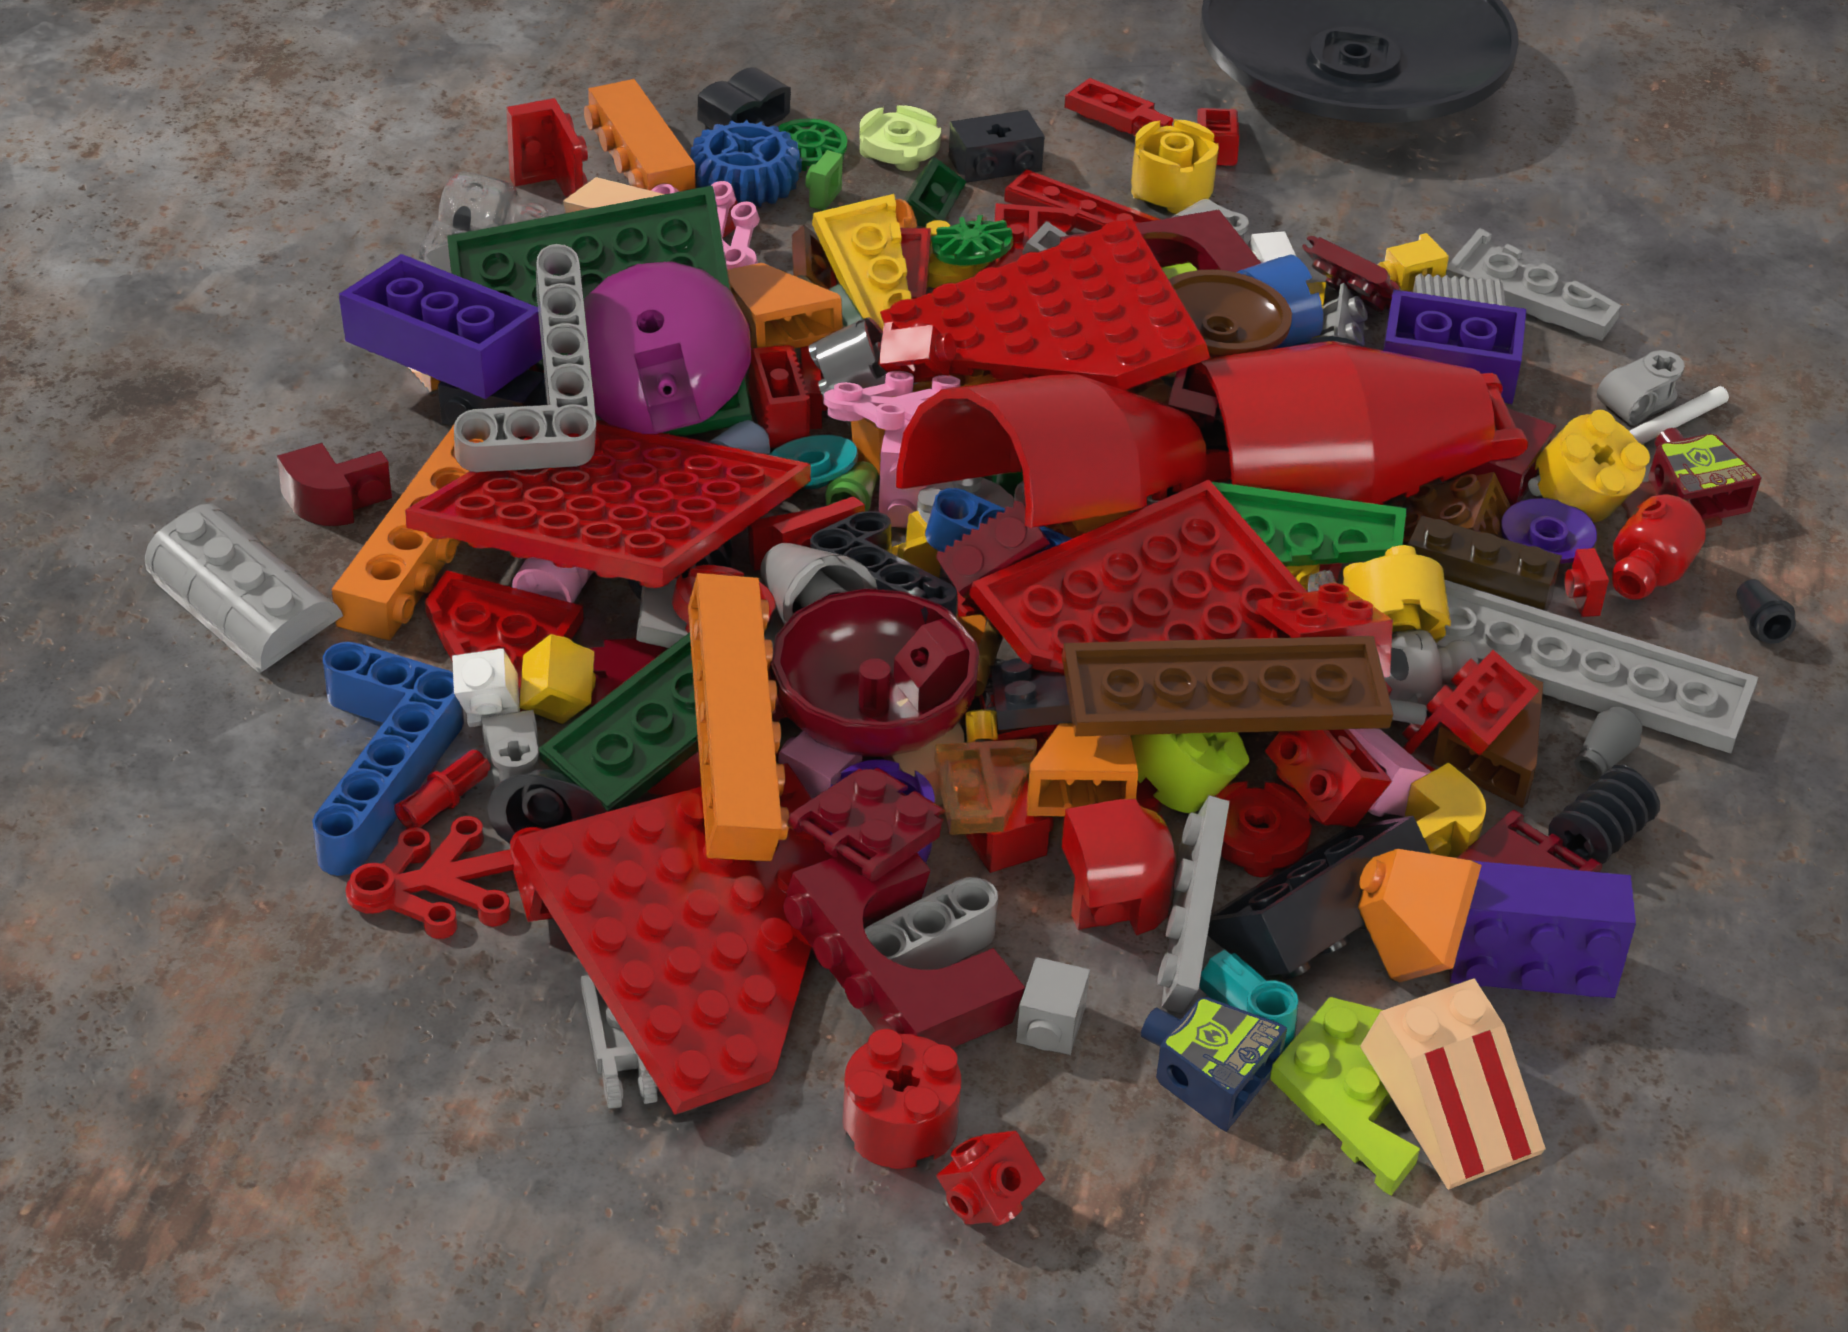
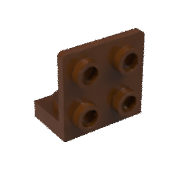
[1402,472,1511,546]

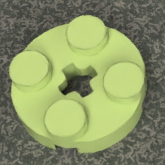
[859,105,941,171]

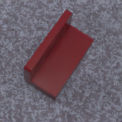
[1168,366,1218,431]

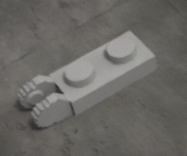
[581,975,658,1109]

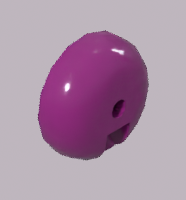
[568,262,751,434]

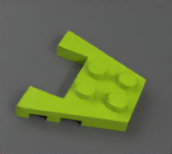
[1270,997,1420,1196]

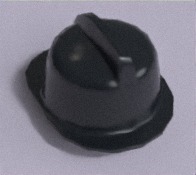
[487,769,607,844]

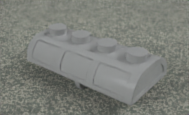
[145,503,343,673]

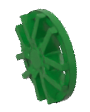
[778,118,848,171]
[931,215,1013,266]

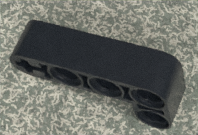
[810,511,958,624]

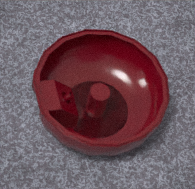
[770,589,979,757]

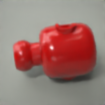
[1611,494,1706,600]

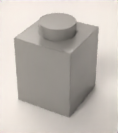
[1016,957,1090,1055]

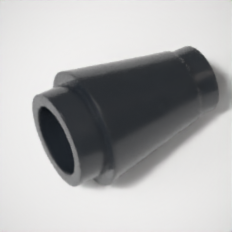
[1736,579,1796,644]

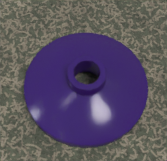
[1501,498,1597,564]

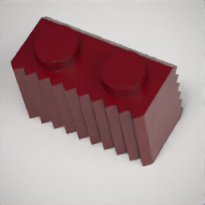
[936,500,1050,599]

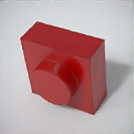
[1565,548,1609,617]

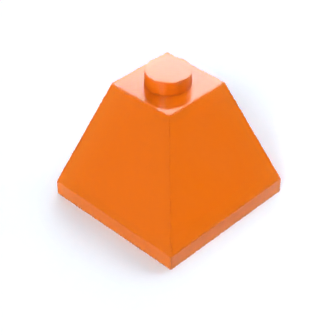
[1358,849,1482,983]

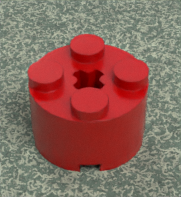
[843,1029,961,1169]

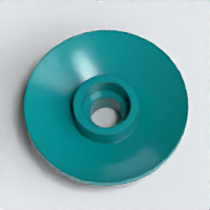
[770,435,858,489]

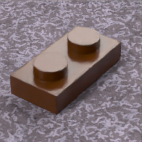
[792,225,837,290]

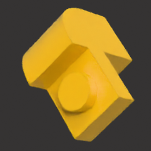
[1404,763,1486,858]

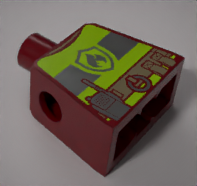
[1648,428,1762,522]

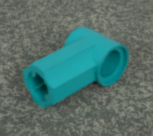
[1199,950,1299,1051]

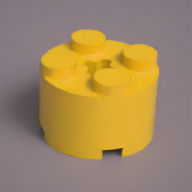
[1131,119,1219,214]
[1535,410,1650,522]
[1343,545,1451,643]

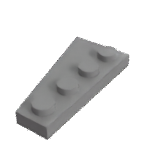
[1445,228,1621,341]
[1157,796,1230,1014]

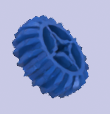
[689,120,802,208]

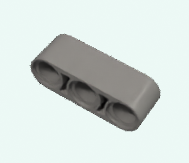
[864,877,998,970]

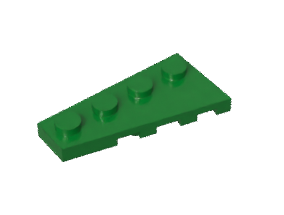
[1212,482,1406,567]

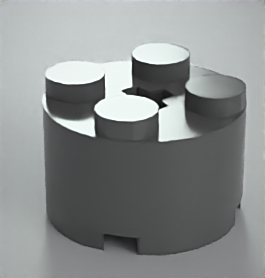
[808,317,887,426]

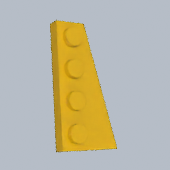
[812,194,911,331]

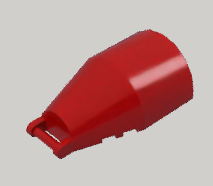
[1184,341,1528,505]
[896,374,1231,528]

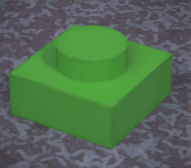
[805,150,843,211]

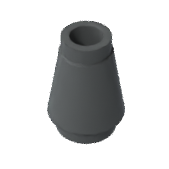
[1575,707,1643,780]

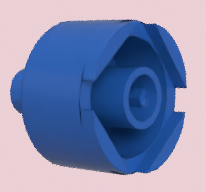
[1236,254,1323,349]

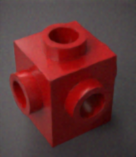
[936,1131,1046,1226]

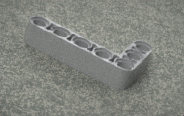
[454,244,596,472]

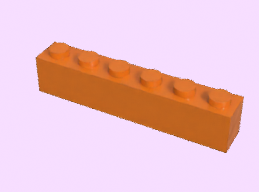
[688,573,789,861]

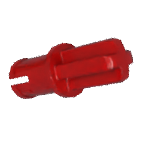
[394,750,491,829]

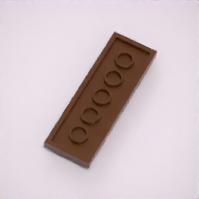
[1062,636,1394,737]

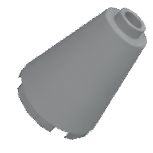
[760,543,878,625]

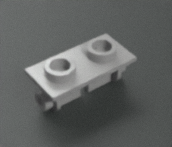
[1319,283,1368,346]

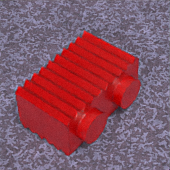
[748,345,810,448]

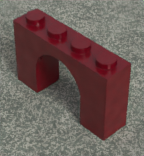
[1060,209,1261,272]
[782,849,1025,1048]

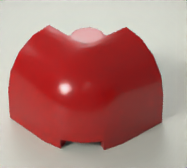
[1062,799,1177,936]

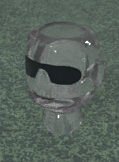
[438,171,549,235]

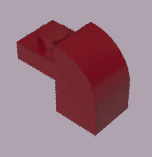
[277,443,392,526]

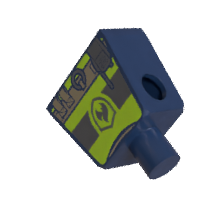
[1141,997,1287,1132]

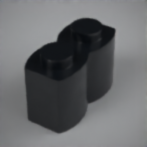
[697,67,791,129]

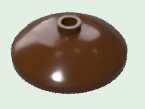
[1168,270,1292,357]

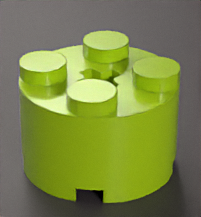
[1131,732,1249,813]

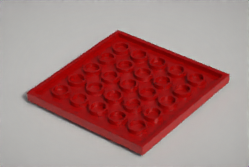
[405,419,811,588]

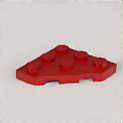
[425,570,584,712]

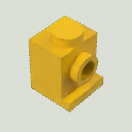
[1377,233,1449,292]

